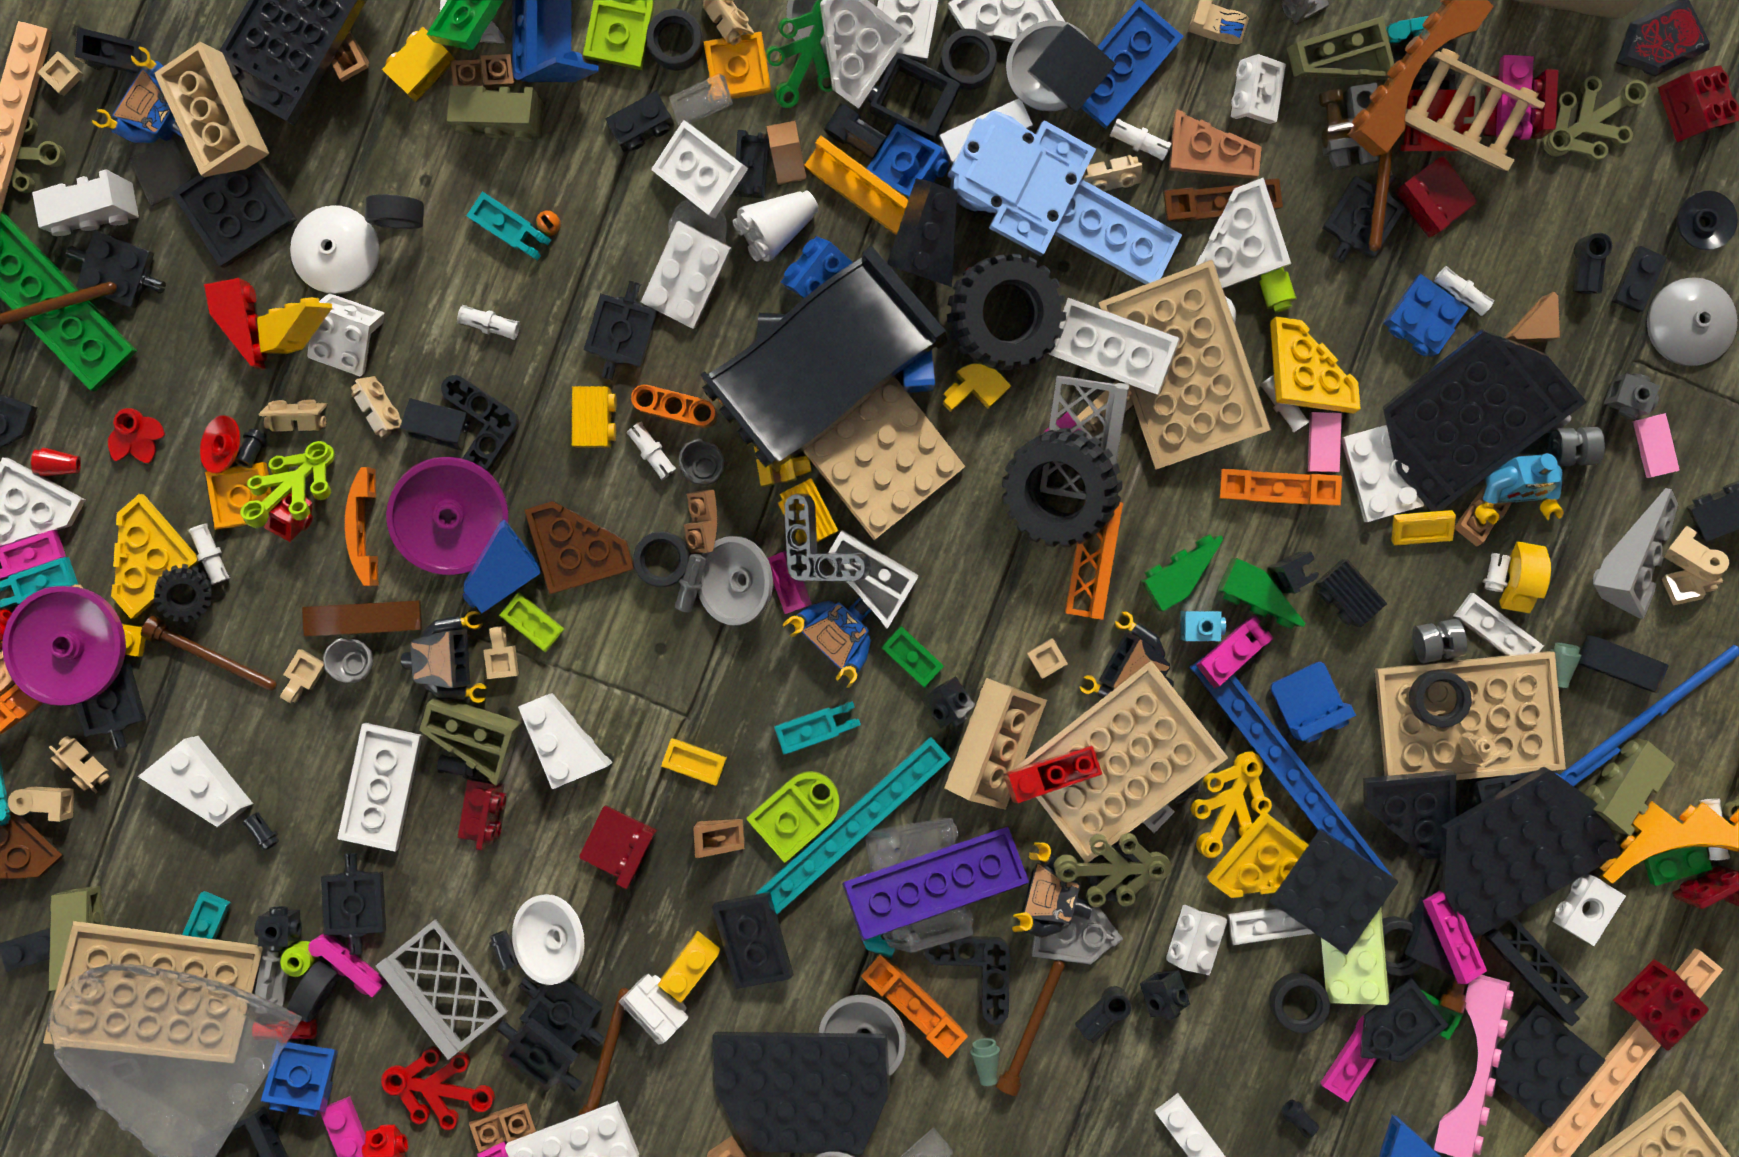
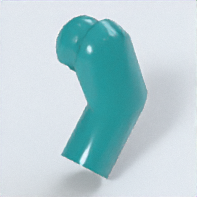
[863,935,896,958]

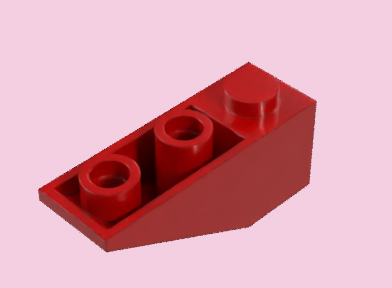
[204,278,267,370]
[1003,746,1102,803]

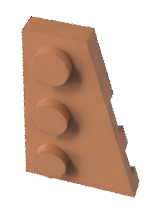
[1169,109,1262,179]

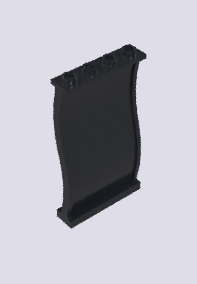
[700,246,947,473]

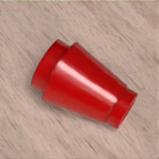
[31,447,81,477]

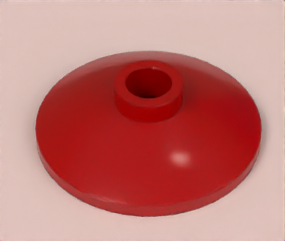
[200,415,240,474]

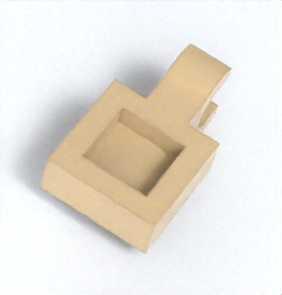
[1662,570,1723,606]
[484,626,519,679]
[280,649,325,703]

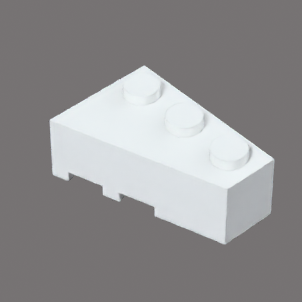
[32,169,139,236]
[827,531,918,629]
[518,693,613,789]
[138,736,253,827]

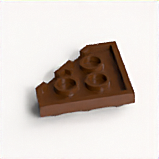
[524,501,635,594]
[0,808,64,879]

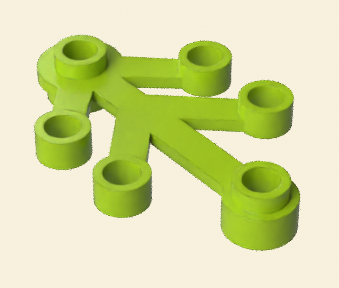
[240,441,335,528]

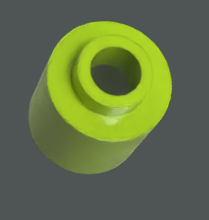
[1259,267,1296,312]
[280,941,319,977]

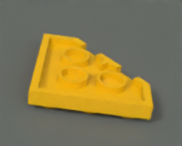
[1270,316,1361,414]
[111,494,201,619]
[1207,811,1308,898]

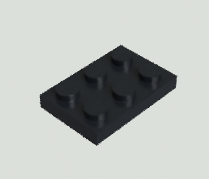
[712,892,794,989]

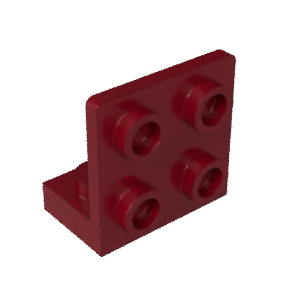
[1657,65,1739,142]
[1483,69,1559,139]
[1394,156,1477,238]
[457,779,507,851]
[579,805,657,889]
[1672,866,1739,909]
[1613,959,1709,1051]

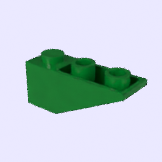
[1141,534,1223,611]
[1217,558,1306,630]

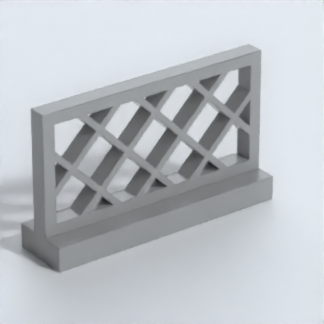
[1040,376,1130,500]
[375,919,508,1060]

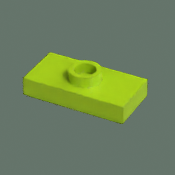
[499,592,565,652]

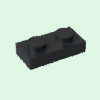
[1612,246,1667,313]
[0,927,51,972]

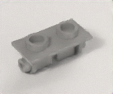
[253,946,289,1011]

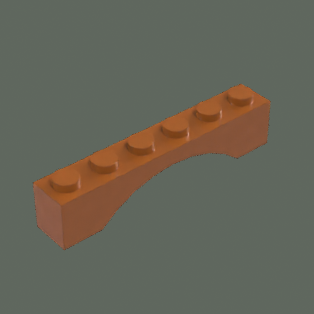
[1348,0,1494,157]

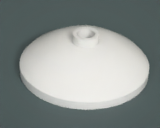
[290,206,380,294]
[512,894,584,985]

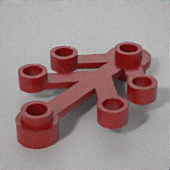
[381,1046,495,1130]

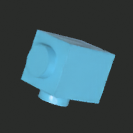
[1180,611,1226,641]

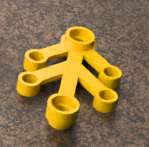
[1190,751,1272,858]

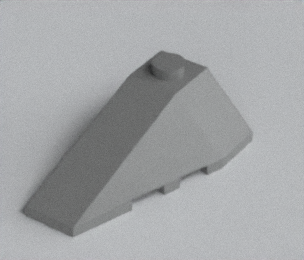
[1593,488,1678,619]

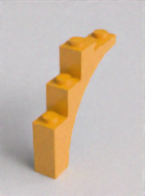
[1599,801,1739,885]

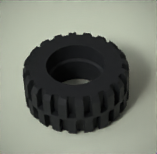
[947,254,1067,370]
[1002,428,1122,548]

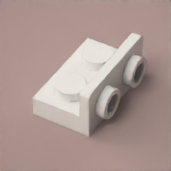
[1231,54,1286,124]

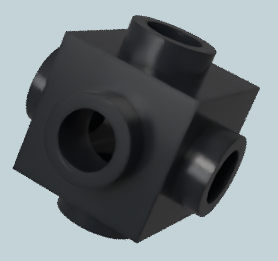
[921,676,975,729]
[254,906,302,951]
[1140,970,1190,1020]

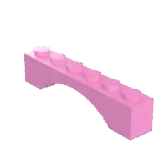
[1434,975,1514,1157]

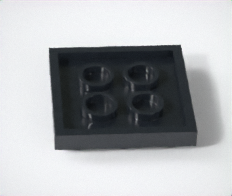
[171,161,297,268]
[1269,828,1398,955]
[1491,1001,1606,1128]

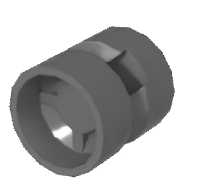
[1547,427,1605,466]
[1412,618,1467,663]

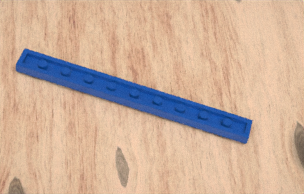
[1189,649,1393,877]

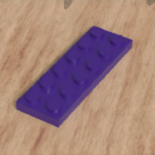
[842,827,1029,942]

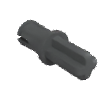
[674,554,707,612]

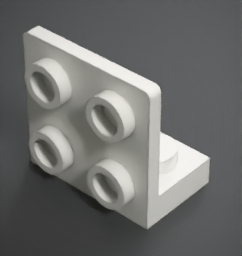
[307,293,384,376]

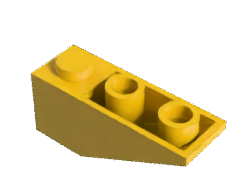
[257,298,332,354]

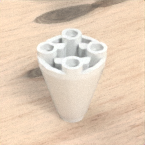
[733,191,819,262]

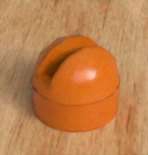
[536,211,561,236]

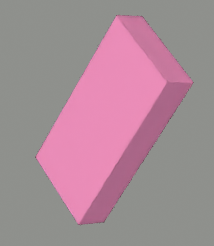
[1307,412,1342,473]
[1633,413,1680,478]

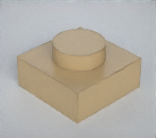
[37,51,84,96]
[1027,638,1068,679]

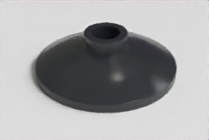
[1677,191,1738,250]

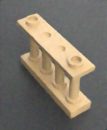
[1405,48,1545,171]

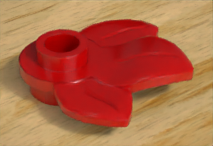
[108,408,165,463]

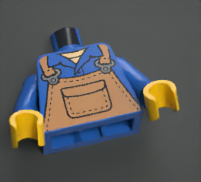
[92,47,183,143]
[783,597,871,688]

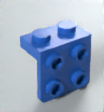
[781,236,853,298]
[1270,662,1356,743]

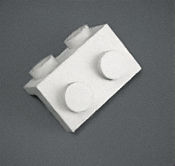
[1166,905,1228,975]

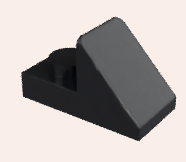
[74,27,141,74]

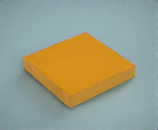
[703,32,772,102]
[205,462,272,530]

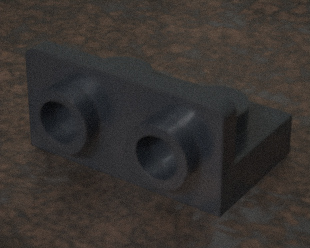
[605,90,675,152]

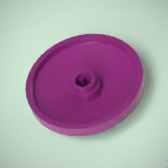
[386,457,509,575]
[2,586,126,705]

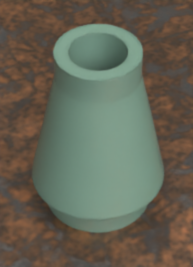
[1550,643,1582,688]
[970,1038,1000,1086]

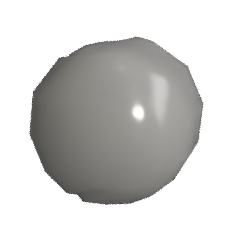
[323,638,374,683]

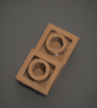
[450,54,514,90]
[1454,484,1512,547]
[684,490,717,553]
[469,1103,536,1152]

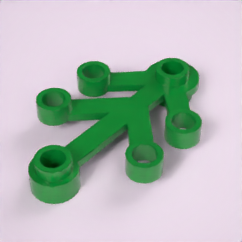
[765,0,833,108]

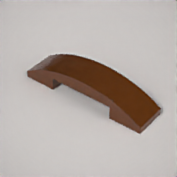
[1163,178,1283,222]
[302,600,422,636]

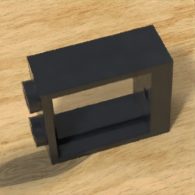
[868,52,960,143]
[189,1106,288,1157]

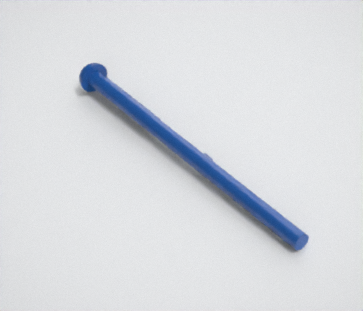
[1554,645,1739,786]

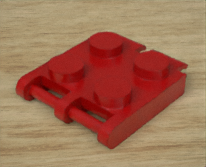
[1400,90,1476,151]

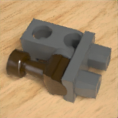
[1318,83,1379,170]

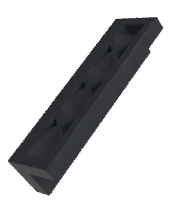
[1483,916,1589,1026]

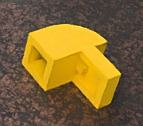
[943,364,1011,412]
[1499,542,1551,614]

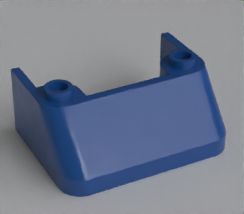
[512,0,598,82]

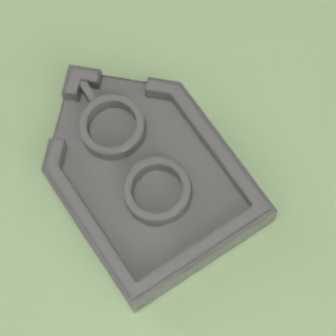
[1032,907,1123,965]

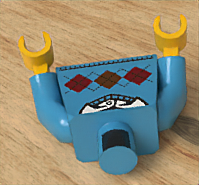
[1475,453,1564,525]

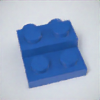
[866,123,949,200]
[1383,274,1468,357]
[261,1040,338,1117]

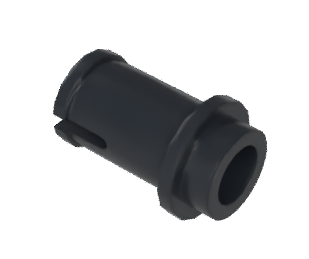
[234,429,266,468]
[437,754,477,779]
[242,812,279,851]
[489,930,519,971]
[1281,1099,1319,1139]

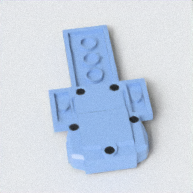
[947,111,1182,284]

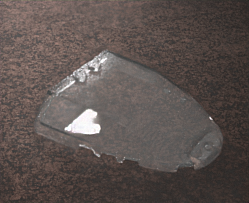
[47,964,303,1157]

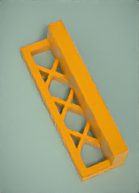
[804,135,908,235]

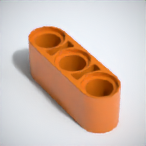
[631,385,718,428]

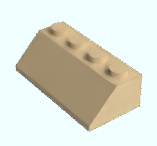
[154,42,269,177]
[945,678,1047,810]

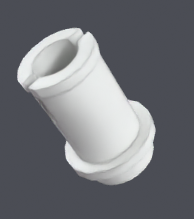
[1483,553,1511,592]

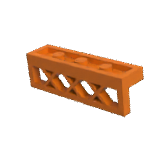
[1065,500,1123,620]

